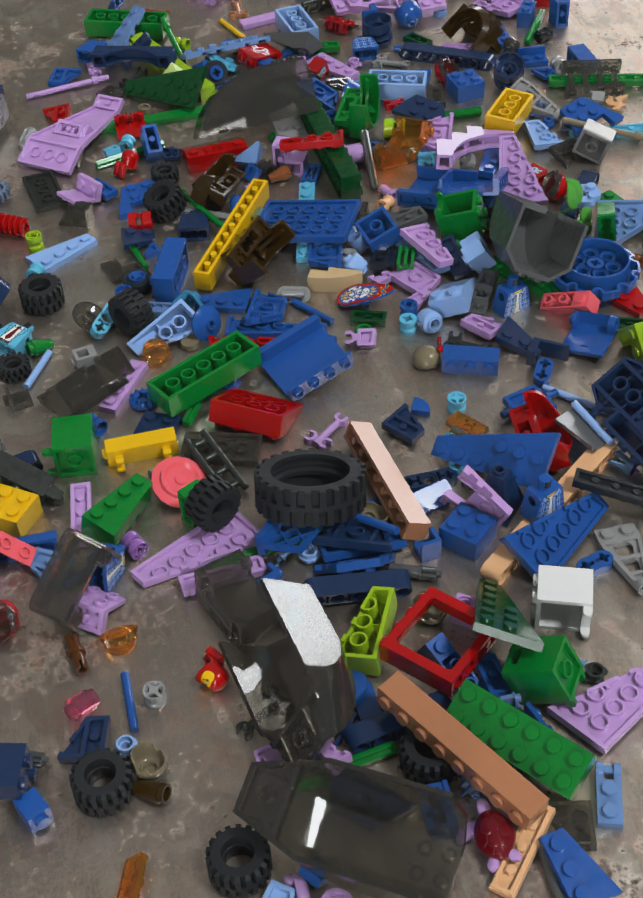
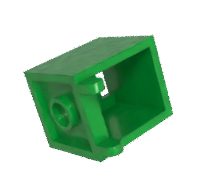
[434,188,488,240]
[42,413,98,479]
[501,634,586,707]

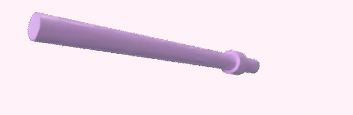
[25,74,109,100]

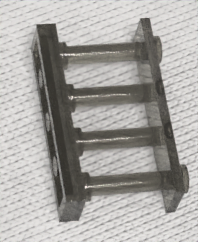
[561,59,625,97]

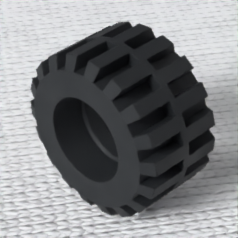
[142,179,187,223]
[18,273,65,316]
[108,288,154,337]
[184,474,241,533]
[399,728,458,788]
[69,748,135,818]
[205,824,273,898]

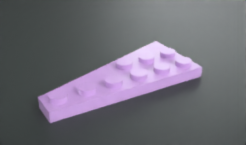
[130,512,260,588]
[547,666,643,755]

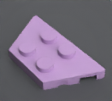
[420,112,454,151]

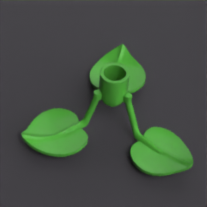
[557,178,593,235]

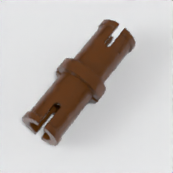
[64,632,90,675]

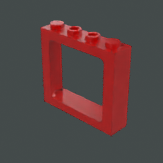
[379,586,497,697]

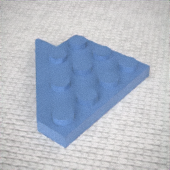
[594,200,643,244]

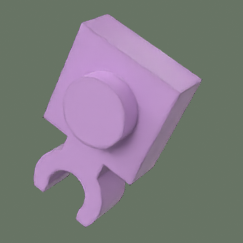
[87,62,103,76]
[344,328,377,348]

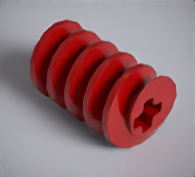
[0,213,30,238]

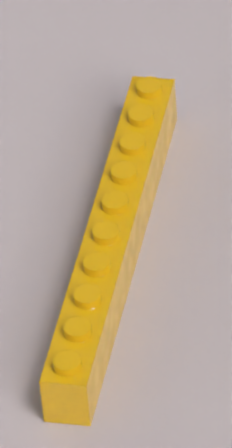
[193,178,269,291]

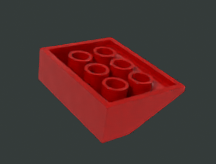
[179,137,248,174]
[208,387,303,440]

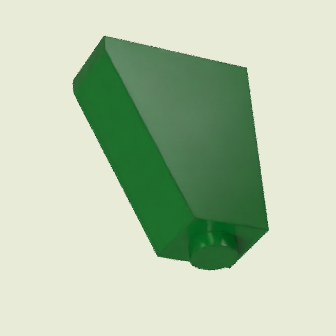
[597,201,616,241]

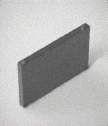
[554,408,606,452]

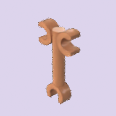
[229,0,249,20]

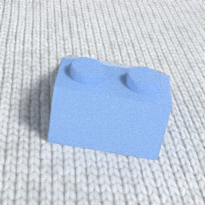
[428,277,476,318]

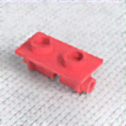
[0,530,37,567]

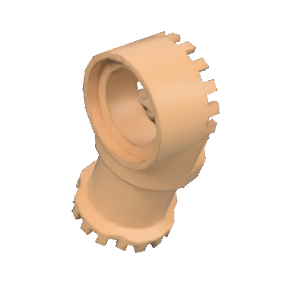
[375,194,395,210]

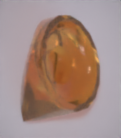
[140,338,173,366]
[99,624,138,656]

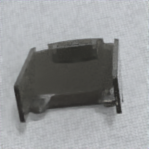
[37,346,135,417]

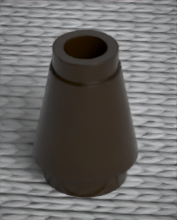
[133,780,172,805]

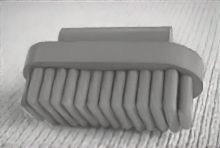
[18,127,37,151]
[460,152,476,169]
[277,286,311,303]

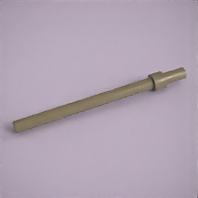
[562,117,643,142]

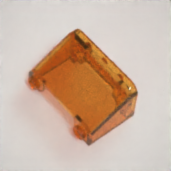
[374,115,434,172]

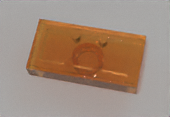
[446,410,489,435]
[117,852,148,898]

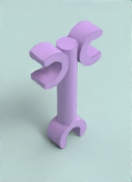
[303,412,349,450]

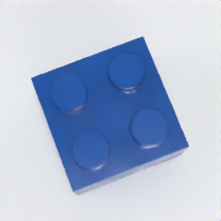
[446,68,485,104]
[354,205,403,254]
[439,502,498,562]

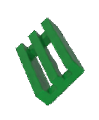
[396,245,416,270]

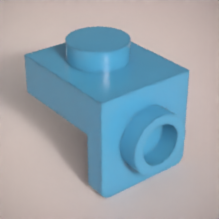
[172,288,203,309]

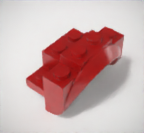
[508,390,573,472]

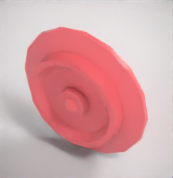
[151,456,207,508]

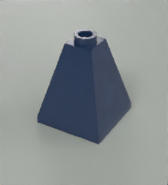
[485,464,524,527]

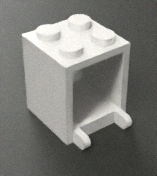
[530,565,593,639]

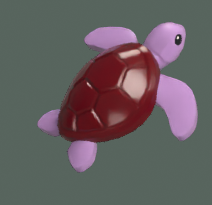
[456,798,522,873]

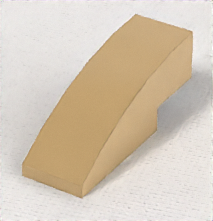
[307,267,363,292]

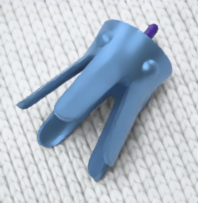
[609,450,640,476]

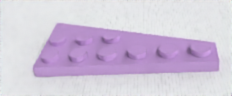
[499,134,549,205]

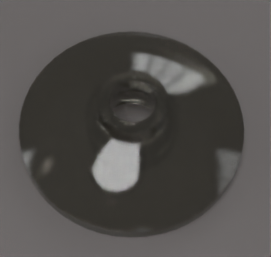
[96,85,124,98]
[72,302,107,331]

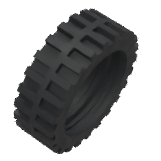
[254,448,367,528]

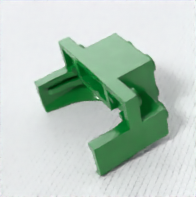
[334,73,380,139]

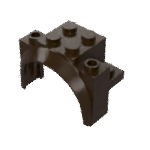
[441,3,504,53]
[220,215,295,288]

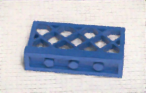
[254,519,324,556]

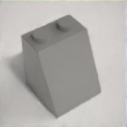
[572,118,617,165]

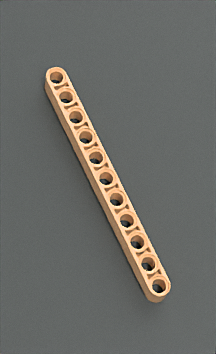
[480,443,618,585]

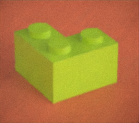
[617,321,643,361]

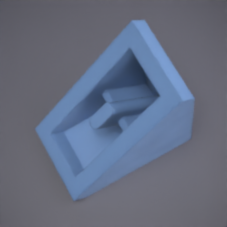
[235,141,263,169]

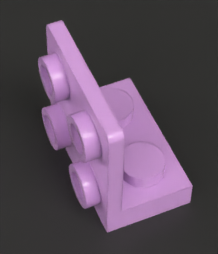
[56,173,103,207]
[63,586,126,636]

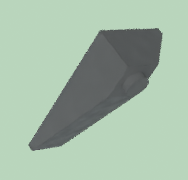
[263,32,323,56]

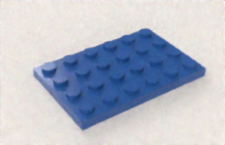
[260,199,362,244]

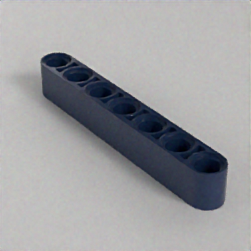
[399,42,496,71]

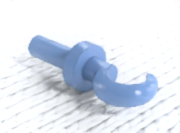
[268,552,290,567]

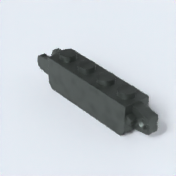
[0,450,64,506]

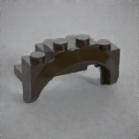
[190,153,247,206]

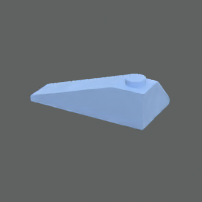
[126,299,195,357]

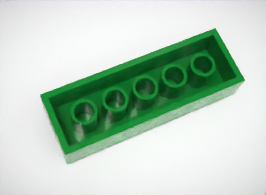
[84,8,170,41]
[146,330,262,417]
[447,678,598,801]

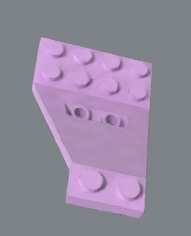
[17,94,125,176]

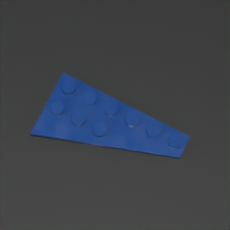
[431,432,561,488]
[499,492,609,577]

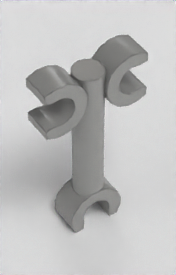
[372,54,410,70]

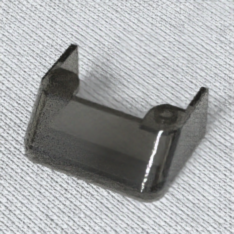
[29,528,122,636]

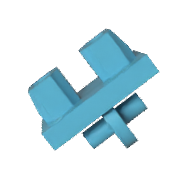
[418,151,436,167]

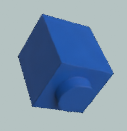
[13,787,54,834]

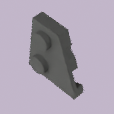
[387,206,428,230]

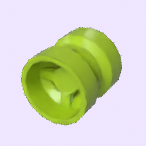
[175,37,191,51]
[25,230,44,253]

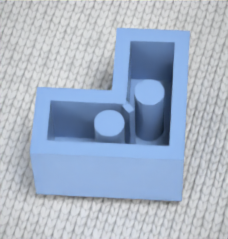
[460,231,497,275]

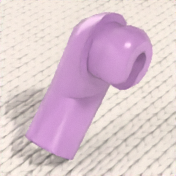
[283,873,311,898]

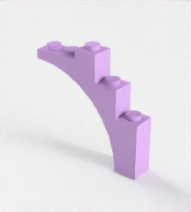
[435,126,514,170]

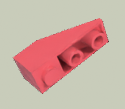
[540,290,600,315]

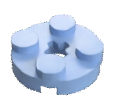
[578,182,601,208]

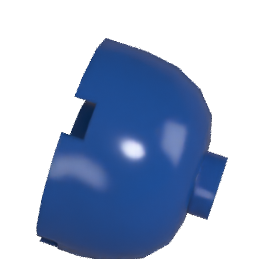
[394,0,422,28]

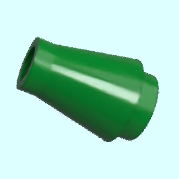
[25,339,54,357]

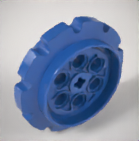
[554,238,641,302]

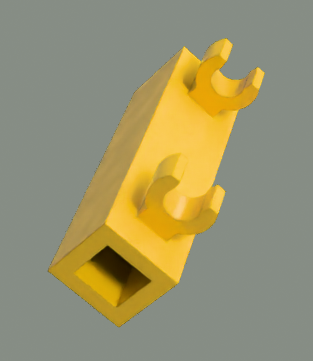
[101,426,179,473]

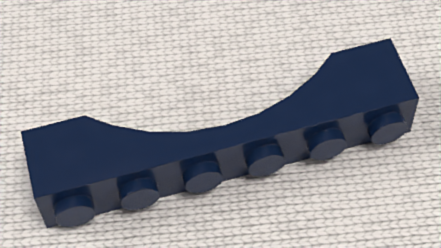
[91,45,177,68]

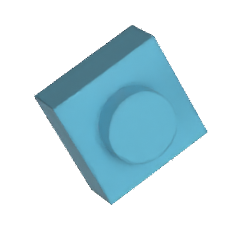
[102,144,122,157]

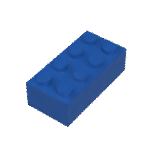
[150,237,190,303]

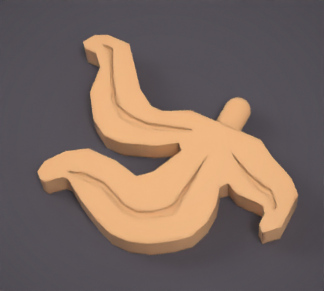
[605,94,628,112]

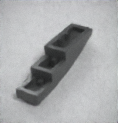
[466,268,500,317]

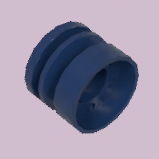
[363,12,393,48]
[493,52,525,91]

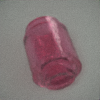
[64,688,100,721]

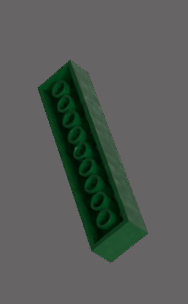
[299,96,363,199]

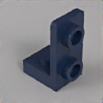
[527,337,570,366]

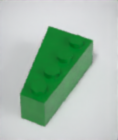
[81,473,153,546]

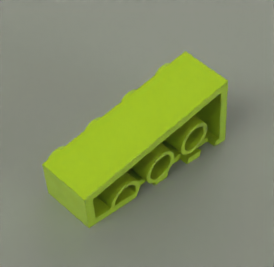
[331,586,398,676]

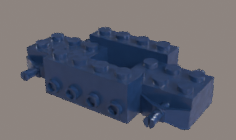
[589,356,643,472]

